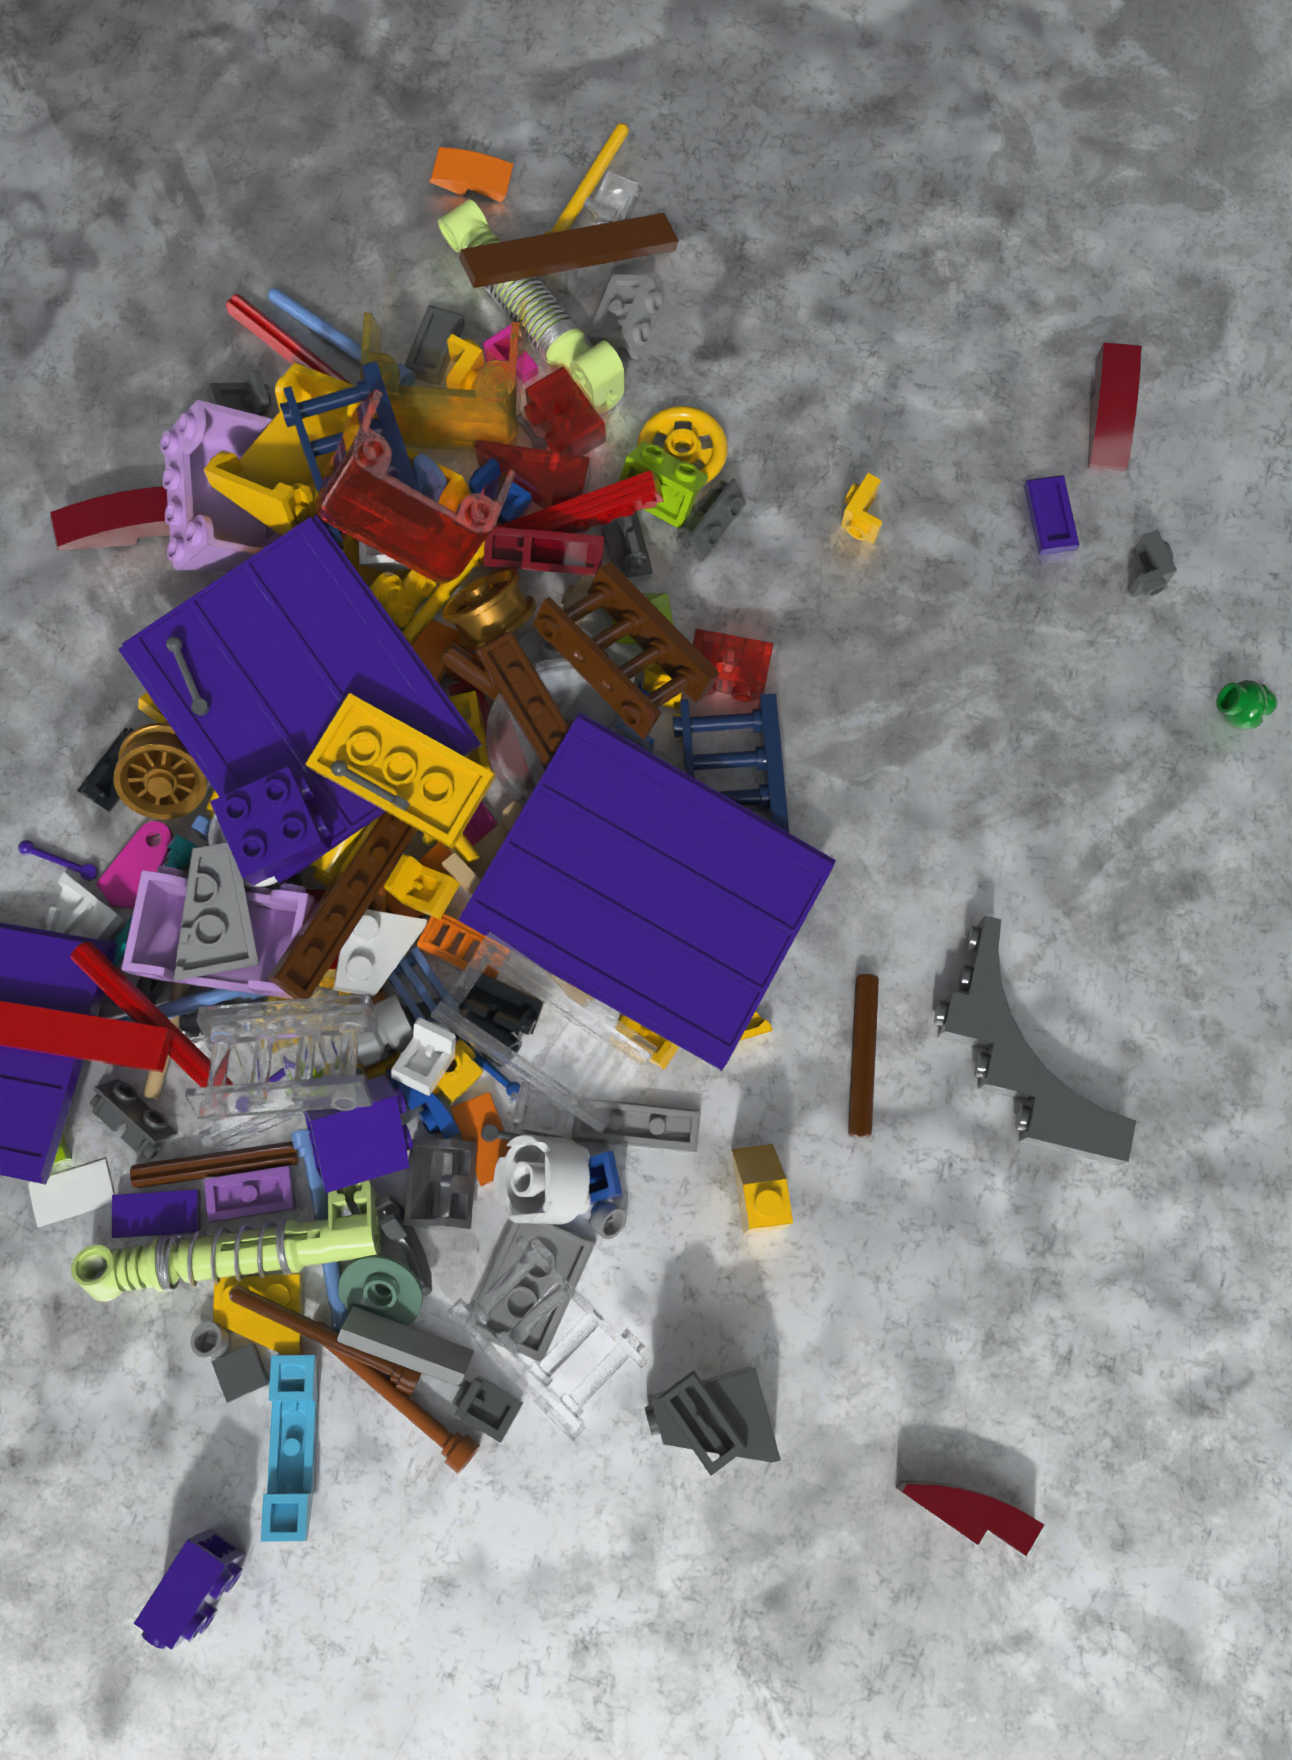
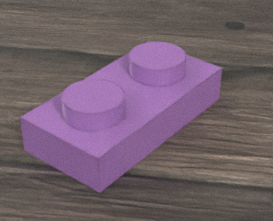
[204,1166,296,1223]

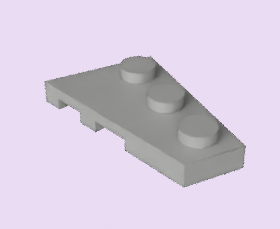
[173,843,259,981]

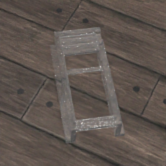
[430,932,658,1133]

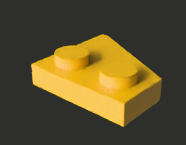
[213,1274,303,1355]

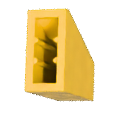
[731,1144,793,1234]

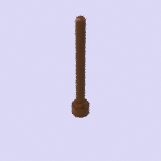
[229,1286,422,1396]

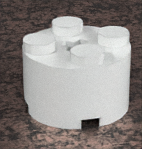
[494,1135,591,1224]

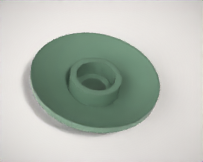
[338,1255,423,1326]

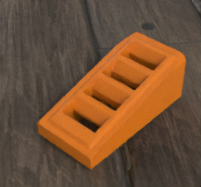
[417,913,510,979]

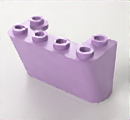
[160,400,281,572]
[121,866,318,999]

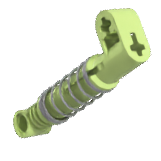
[71,1180,381,1301]

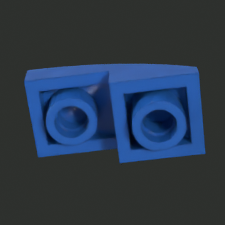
[385,1068,460,1139]

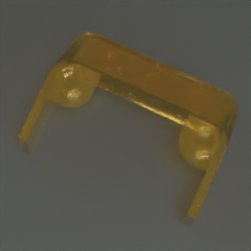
[360,312,525,453]

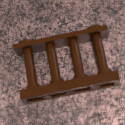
[533,561,720,739]

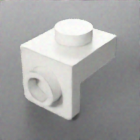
[391,1018,456,1096]

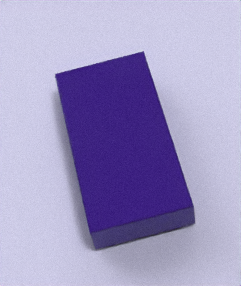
[1024,475,1080,555]
[111,1189,201,1239]

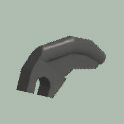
[375,1194,432,1296]

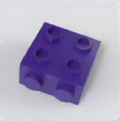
[210,766,331,885]
[301,1075,413,1193]
[133,1529,246,1650]

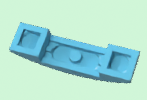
[260,1355,318,1542]

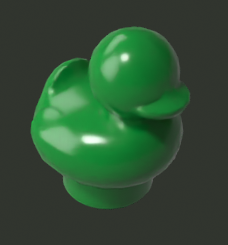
[1216,680,1278,729]

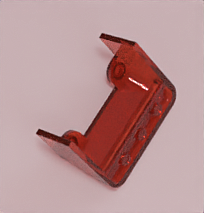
[315,389,516,584]

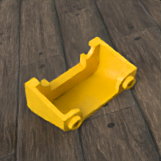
[203,363,384,536]

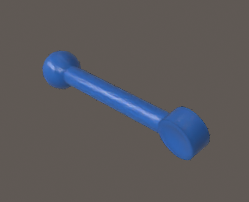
[456,1036,522,1098]

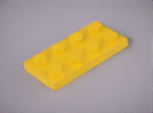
[305,693,495,849]

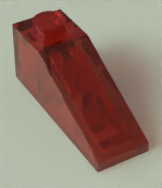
[475,439,591,509]

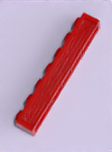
[496,470,664,533]

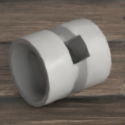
[342,994,414,1069]

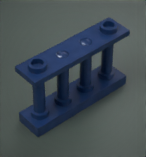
[280,361,428,550]
[673,693,789,833]

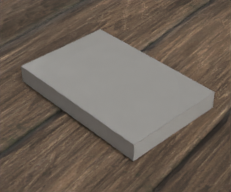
[464,1221,596,1363]

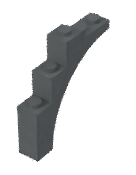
[934,916,1136,1166]

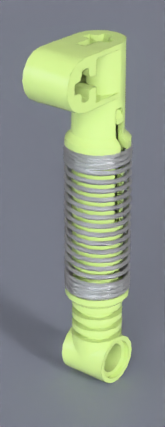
[438,199,624,415]

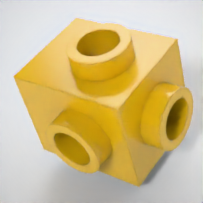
[432,1039,483,1106]

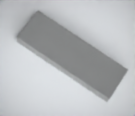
[571,1097,701,1153]
[337,1306,474,1387]

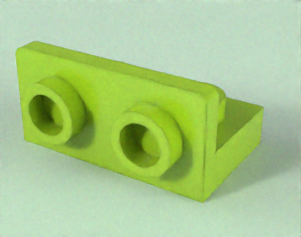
[619,442,708,529]

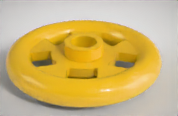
[637,406,728,485]

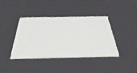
[28,1159,114,1228]

